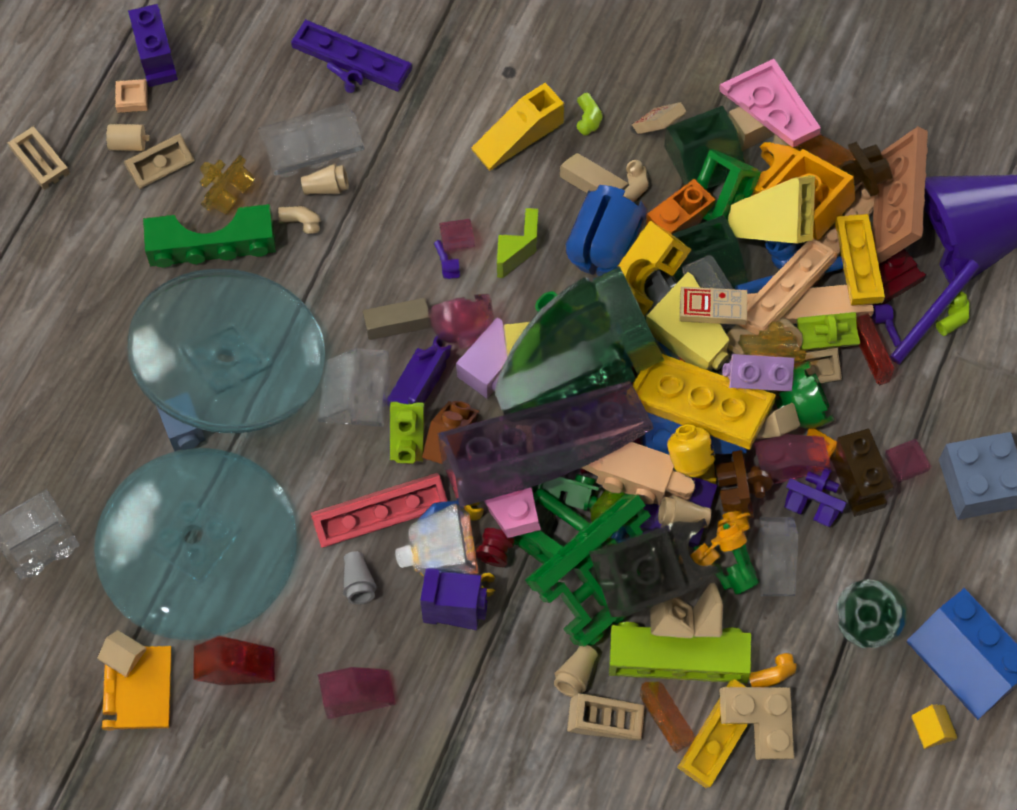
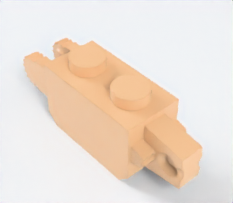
[576,437,695,505]

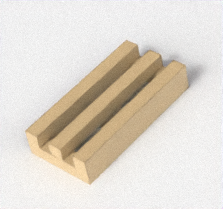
[8,126,70,190]

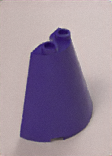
[924,175,1017,284]

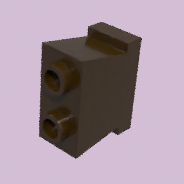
[830,428,894,517]

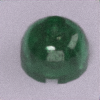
[836,578,908,648]

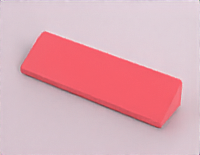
[310,473,447,548]

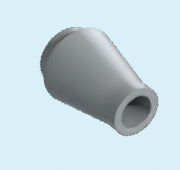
[343,551,377,605]

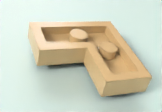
[720,687,794,760]

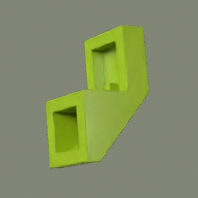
[497,208,538,278]

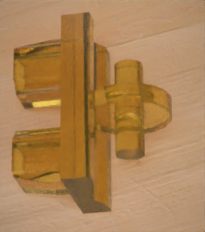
[199,155,255,215]
[738,321,806,363]

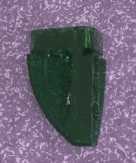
[495,266,664,420]

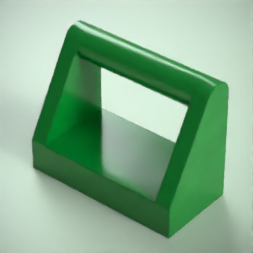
[697,149,761,228]
[514,488,591,564]

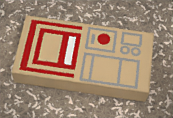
[632,102,687,134]
[679,287,747,325]

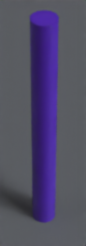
[889,259,980,365]

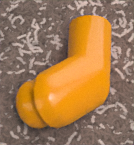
[749,653,797,687]

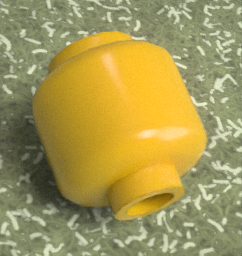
[667,424,715,477]

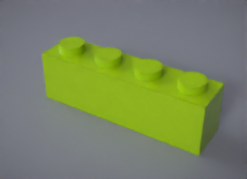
[609,622,751,683]

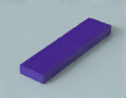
[291,19,412,92]

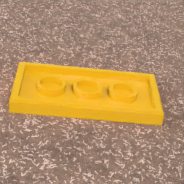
[626,352,776,450]

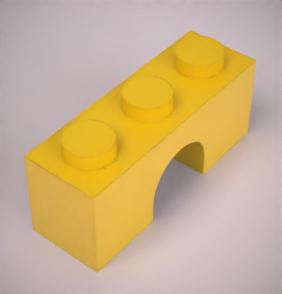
[594,221,691,321]

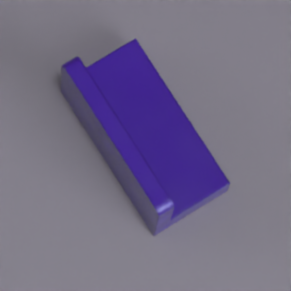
[387,347,446,406]

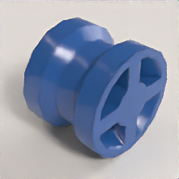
[765,241,801,269]

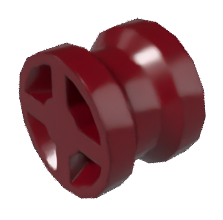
[475,527,516,567]

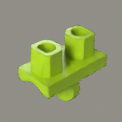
[796,312,860,351]
[390,402,424,464]

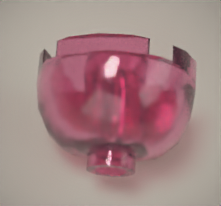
[427,294,494,349]

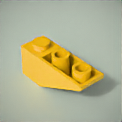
[471,82,564,171]

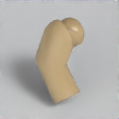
[623,160,649,202]
[278,206,321,234]

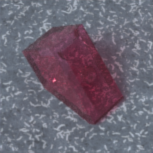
[754,434,832,484]
[318,667,396,719]

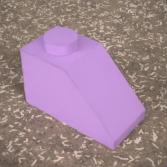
[456,317,509,399]

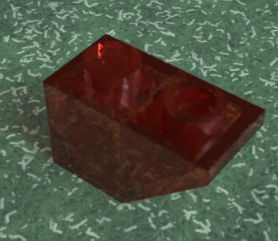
[194,636,275,686]

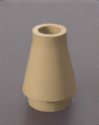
[301,164,349,195]
[658,495,711,528]
[554,645,598,697]

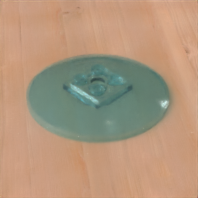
[127,269,325,433]
[94,448,297,640]

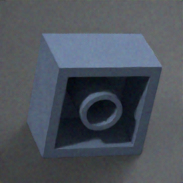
[939,432,1017,520]

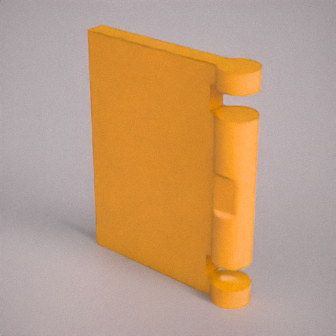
[102,646,172,731]

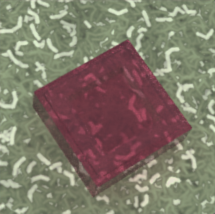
[439,219,475,251]
[884,439,931,483]

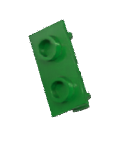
[531,465,602,511]

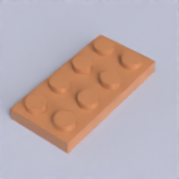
[872,126,928,264]

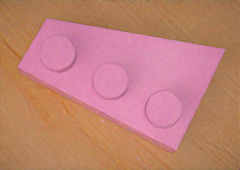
[459,446,541,538]

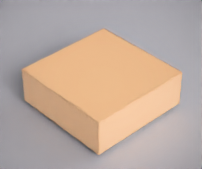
[115,79,148,113]

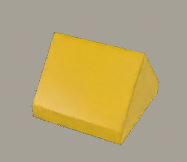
[911,704,958,749]

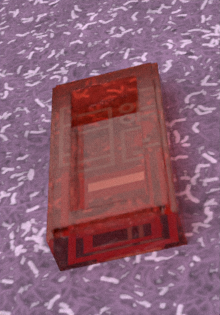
[857,313,895,386]

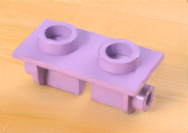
[722,354,794,391]

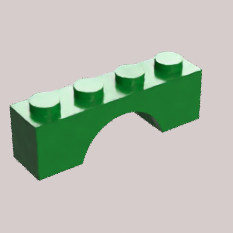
[143,204,276,268]

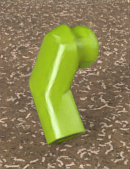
[576,93,602,136]
[936,291,970,336]

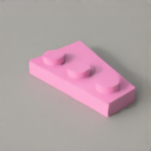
[720,59,821,147]

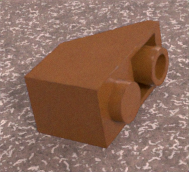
[422,401,479,468]

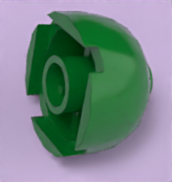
[775,361,835,429]

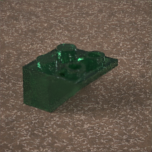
[664,106,745,189]
[672,215,748,289]

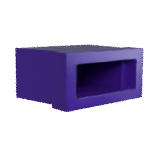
[128,4,178,87]
[420,568,488,630]

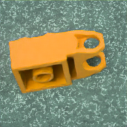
[752,142,855,241]

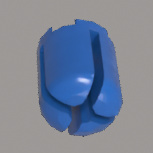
[566,185,647,277]

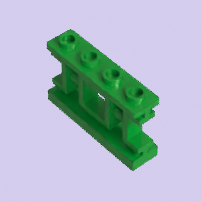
[525,494,684,647]

